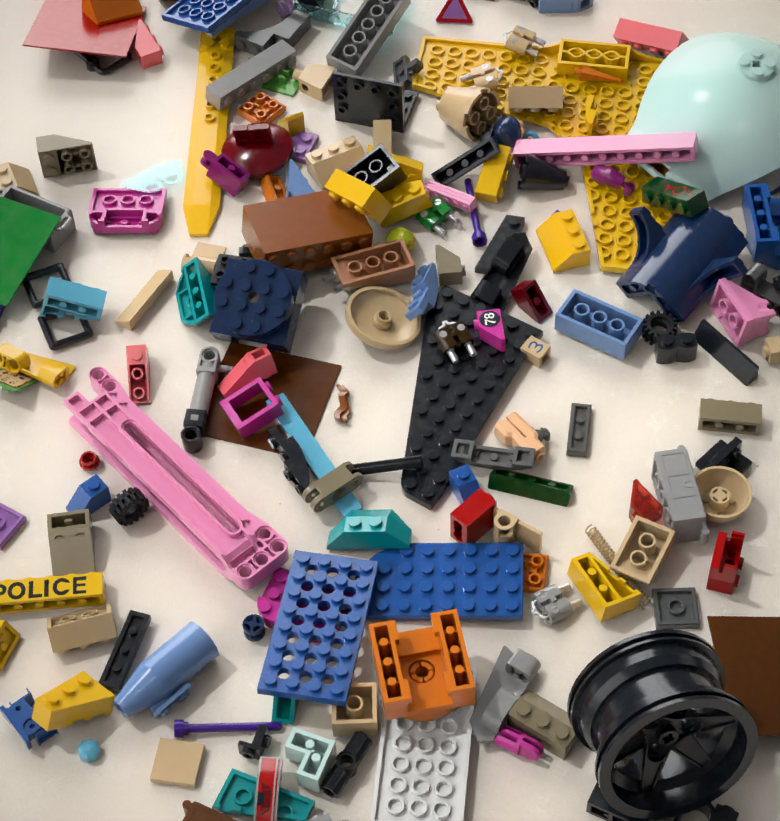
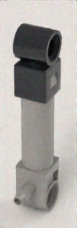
[181,346,234,454]

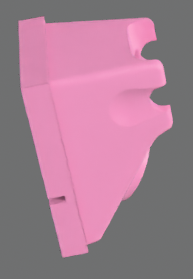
[709,278,776,347]

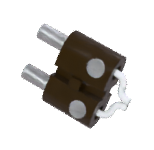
[433,320,477,364]

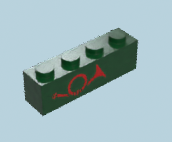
[641,176,709,218]

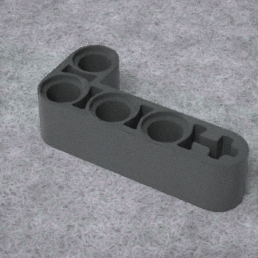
[740,263,780,317]

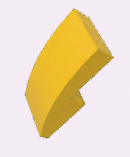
[585,94,599,135]

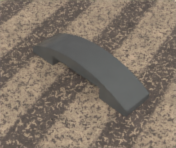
[451,439,536,470]

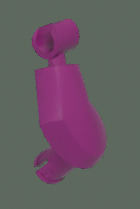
[591,164,635,197]

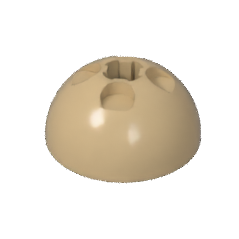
[695,466,752,523]

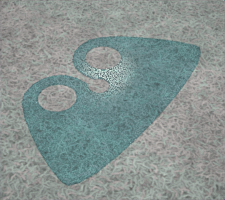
[120,160,183,193]

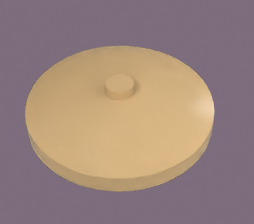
[345,286,421,350]

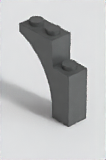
[234,9,311,56]

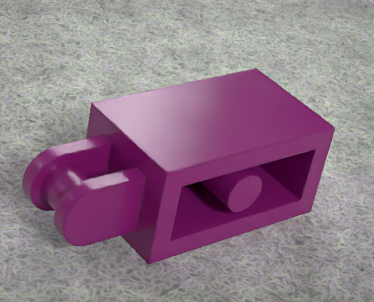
[200,150,251,197]

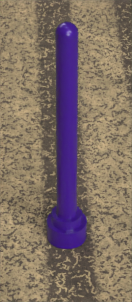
[464,178,487,247]
[174,719,282,738]

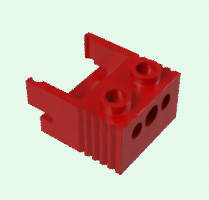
[706,531,745,595]

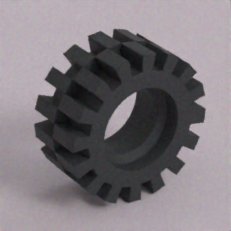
[642,310,678,346]
[109,487,150,526]

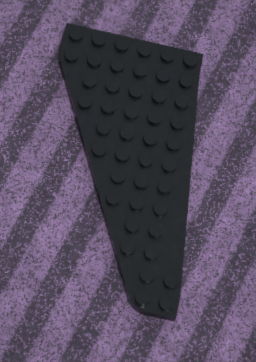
[401,285,543,510]

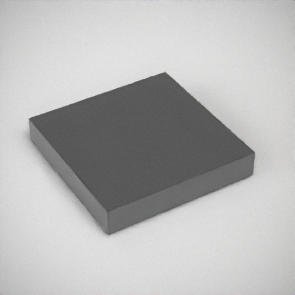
[652,587,700,630]

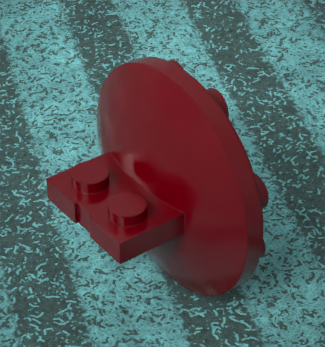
[221,122,293,179]

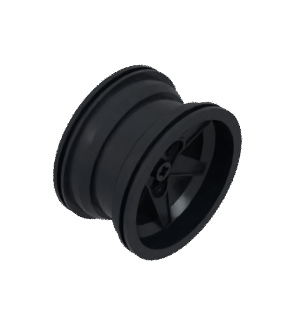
[567,629,758,819]

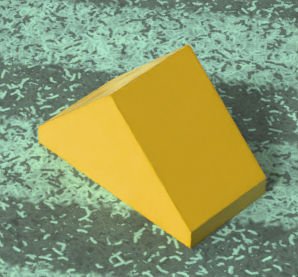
[277,112,305,138]

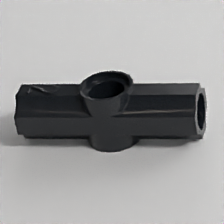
[320,732,372,798]

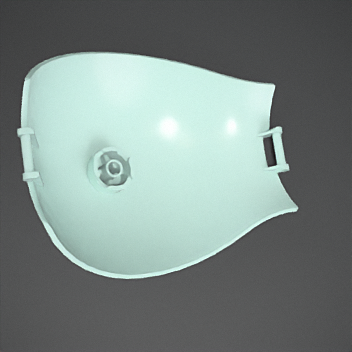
[627,32,780,201]

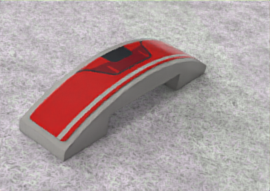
[253,756,283,821]

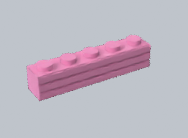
[425,179,477,213]

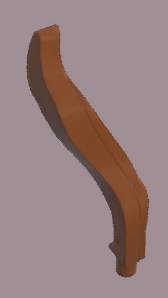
[334,384,351,423]

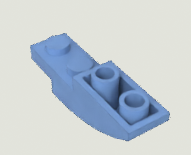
[405,262,438,321]

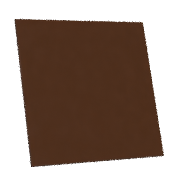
[205,342,342,454]
[707,616,780,736]

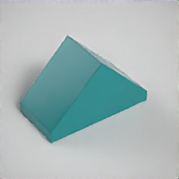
[271,678,299,725]

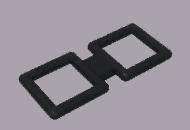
[22,263,94,350]

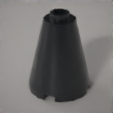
[517,153,570,190]

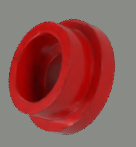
[79,451,100,471]

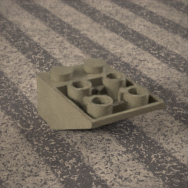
[36,134,98,178]
[47,509,96,576]

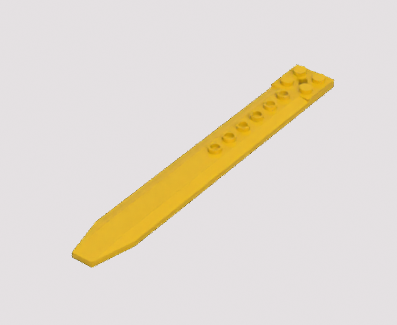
[183,27,236,237]

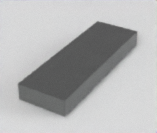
[566,403,592,458]

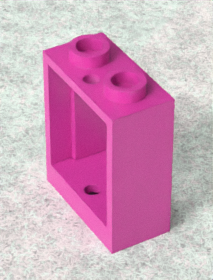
[219,377,284,439]

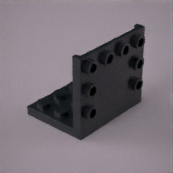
[332,69,418,133]

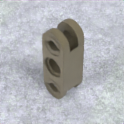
[302,461,364,513]

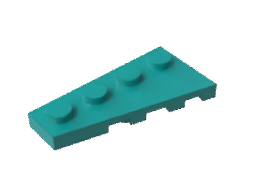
[212,768,315,821]

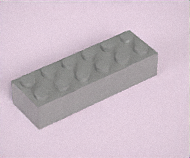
[326,0,411,76]

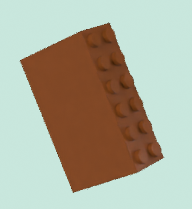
[242,190,373,272]

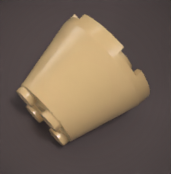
[436,86,500,142]

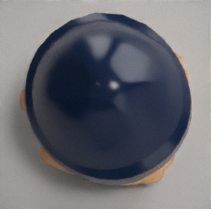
[493,116,524,151]

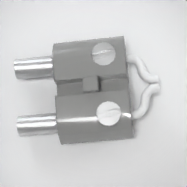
[531,583,583,625]

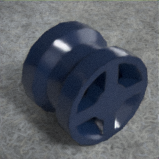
[242,614,265,642]

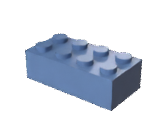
[554,289,644,360]

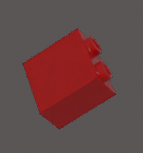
[450,488,497,543]

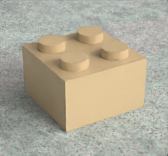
[332,682,378,737]

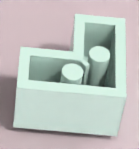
[285,727,337,793]

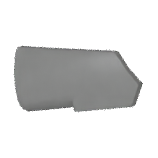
[469,646,541,743]

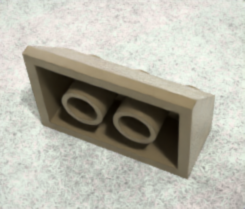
[507,691,579,760]

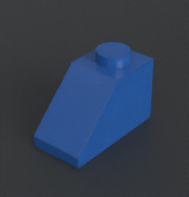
[449,464,480,505]
[66,474,112,515]

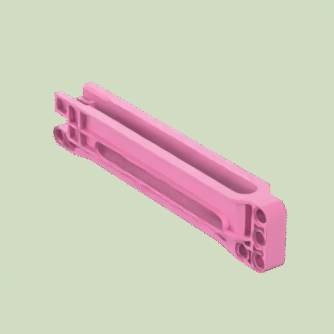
[63,367,289,590]

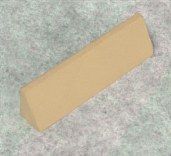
[115,270,174,330]

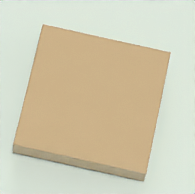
[150,738,205,788]

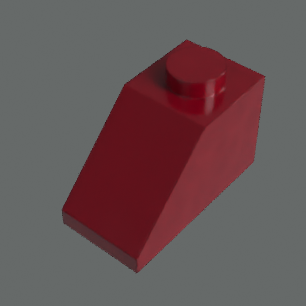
[510,280,553,323]

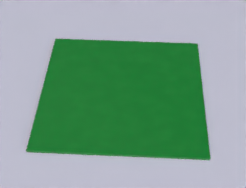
[0,196,61,307]

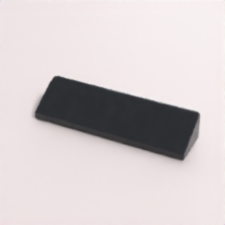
[431,136,501,186]
[694,319,759,386]

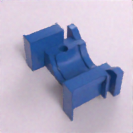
[0,688,59,750]

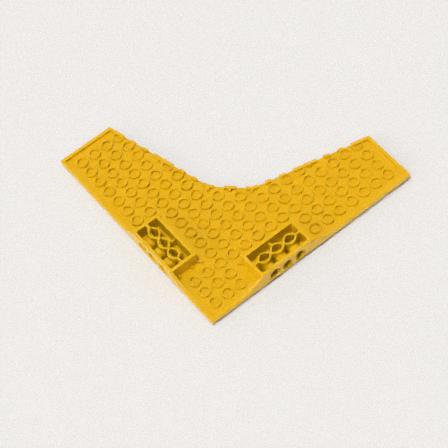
[412,36,675,273]

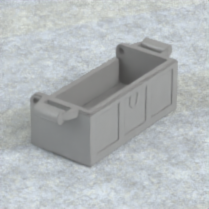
[0,185,76,253]
[651,445,710,544]

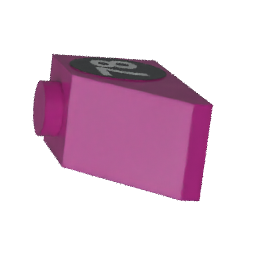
[473,309,505,352]

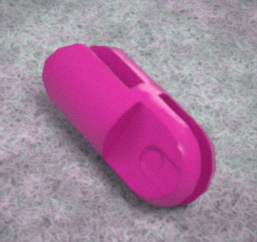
[493,724,544,761]

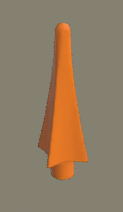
[574,64,622,83]

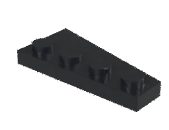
[475,215,525,274]

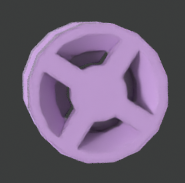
[276,0,295,19]

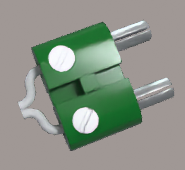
[416,196,460,236]

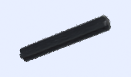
[351,455,423,475]

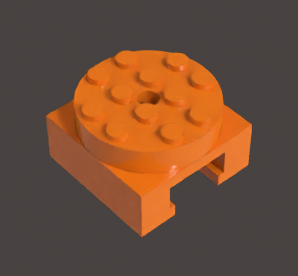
[369,609,475,722]

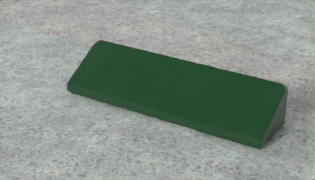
[488,469,574,507]

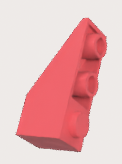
[135,19,164,69]
[126,344,150,404]
[217,345,278,398]

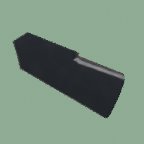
[470,232,533,312]

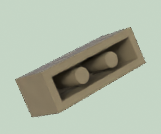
[698,398,762,436]

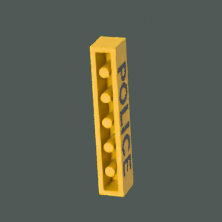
[0,572,106,615]

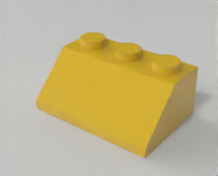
[536,209,591,273]

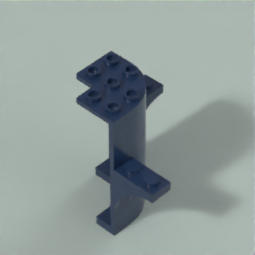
[616,206,749,322]

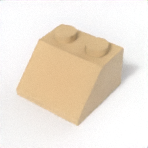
[0,162,40,196]

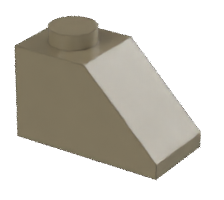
[435,245,466,286]

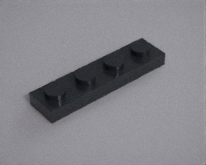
[98,610,151,693]

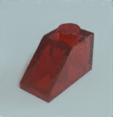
[629,479,663,523]

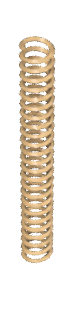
[585,524,650,610]

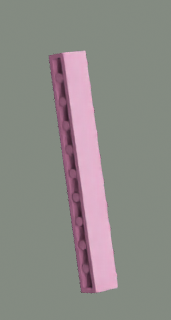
[512,132,699,168]

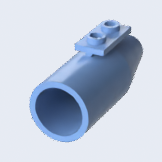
[113,622,219,719]

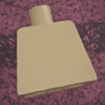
[292,63,336,102]

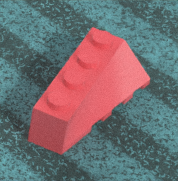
[613,18,689,56]

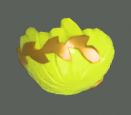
[385,227,416,250]

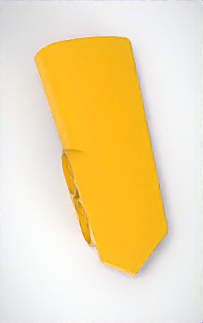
[0,343,75,388]

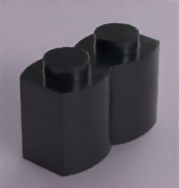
[654,333,698,364]

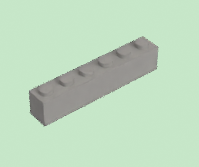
[205,39,297,111]

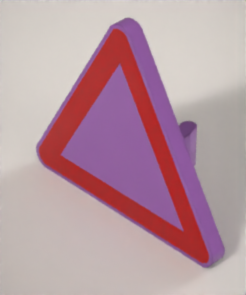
[436,0,473,24]

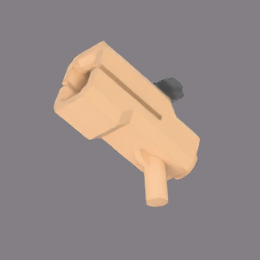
[494,412,550,464]

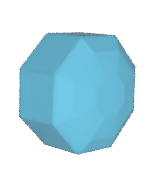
[77,739,101,763]

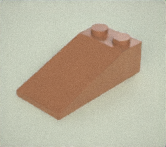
[331,238,415,288]

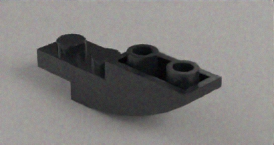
[268,426,311,496]

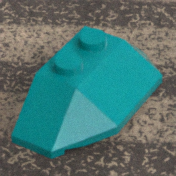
[176,257,216,326]
[327,509,412,550]

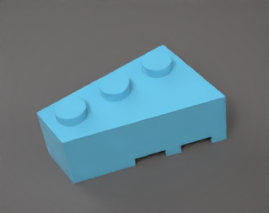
[39,276,107,320]

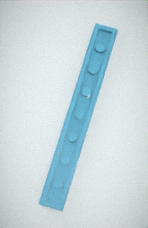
[266,393,363,518]

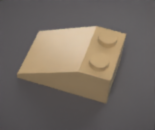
[609,515,676,585]

